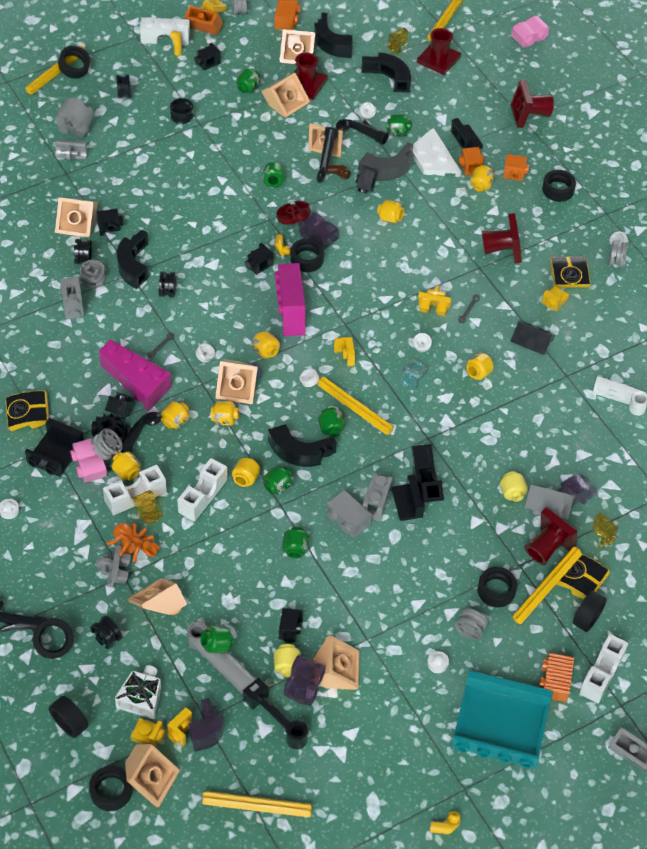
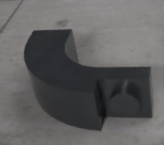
[314,12,352,58]
[361,52,411,93]
[117,229,148,289]
[268,424,336,467]
[411,444,444,503]

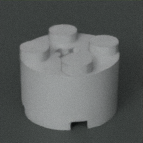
[55,98,94,138]

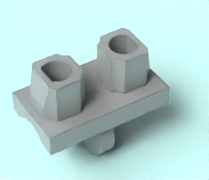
[55,139,87,160]
[96,545,131,587]

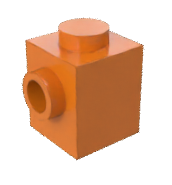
[459,147,484,175]
[503,154,529,181]

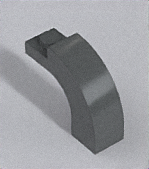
[358,142,414,181]

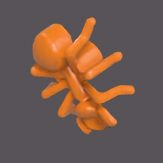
[106,522,160,563]

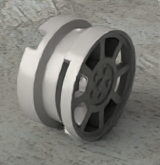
[231,0,247,15]
[609,241,627,267]
[79,260,106,288]
[91,428,122,460]
[455,608,488,640]

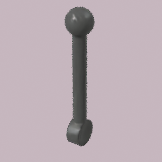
[459,295,480,323]
[147,332,174,359]

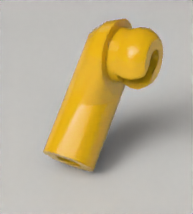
[170,31,182,56]
[274,234,291,257]
[430,811,461,834]

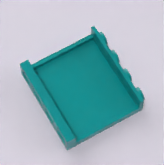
[451,670,553,769]

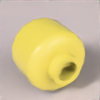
[500,471,528,502]
[274,644,301,677]

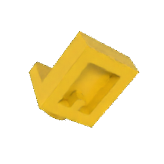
[201,0,227,13]
[542,286,570,312]
[334,337,355,366]
[167,707,192,747]
[131,718,166,748]

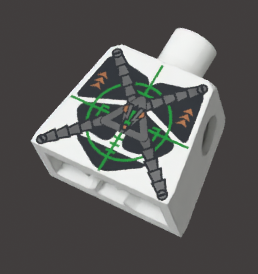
[115,665,161,720]

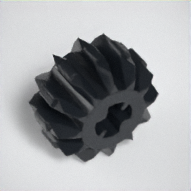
[91,413,124,440]

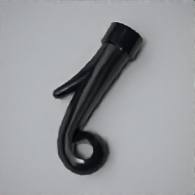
[335,119,389,145]
[317,127,339,183]
[115,412,161,455]
[0,598,47,633]

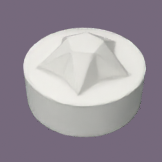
[358,102,376,120]
[610,231,628,246]
[413,333,432,352]
[196,343,215,363]
[299,369,319,387]
[0,499,19,519]
[427,651,449,673]

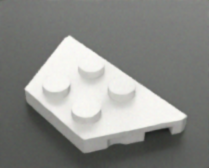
[413,128,461,177]

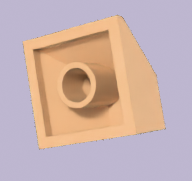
[280,29,315,64]
[261,73,310,118]
[309,123,343,158]
[55,197,98,237]
[215,359,258,404]
[128,578,187,615]
[311,635,359,690]
[125,744,180,807]

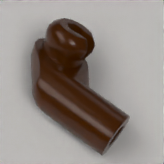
[327,165,351,179]

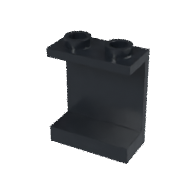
[25,418,84,477]

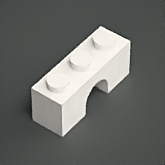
[140,17,190,45]
[177,458,228,522]
[103,465,167,516]
[580,634,629,704]

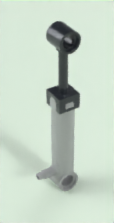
[187,621,308,750]

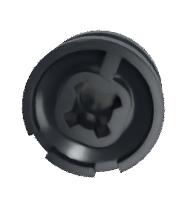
[116,74,131,99]
[170,98,194,124]
[74,239,92,264]
[159,271,176,298]
[90,615,122,649]

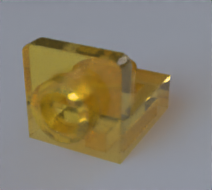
[388,28,408,55]
[132,490,163,524]
[592,513,618,549]

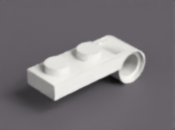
[593,376,647,416]

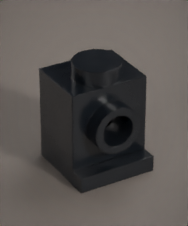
[194,42,221,71]
[356,166,378,194]
[96,209,124,236]
[245,243,273,275]
[105,392,135,416]
[279,608,303,643]

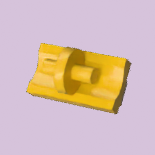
[418,285,451,316]

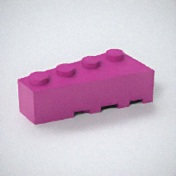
[275,263,305,336]
[99,339,171,412]

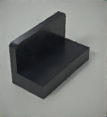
[451,118,483,149]
[511,321,555,355]
[391,474,424,521]

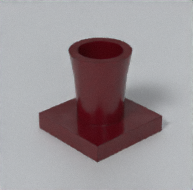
[417,28,461,76]
[293,53,328,100]
[510,80,554,128]
[482,213,522,264]
[524,507,577,565]

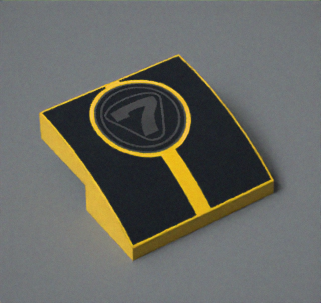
[550,256,591,288]
[6,391,49,432]
[556,554,610,599]

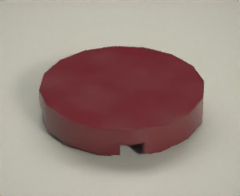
[276,201,311,225]

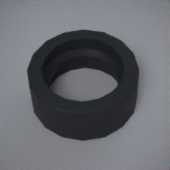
[58,46,91,78]
[542,170,576,202]
[290,239,324,272]
[477,567,517,608]
[573,591,607,632]
[32,618,74,659]
[49,696,89,738]
[89,766,132,811]

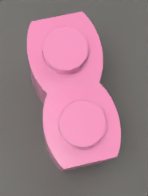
[511,16,549,47]
[70,438,107,483]

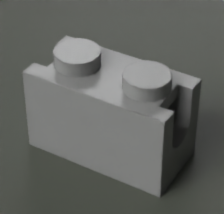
[60,277,84,319]
[363,473,393,522]
[525,485,574,519]
[326,490,372,539]
[608,727,647,773]

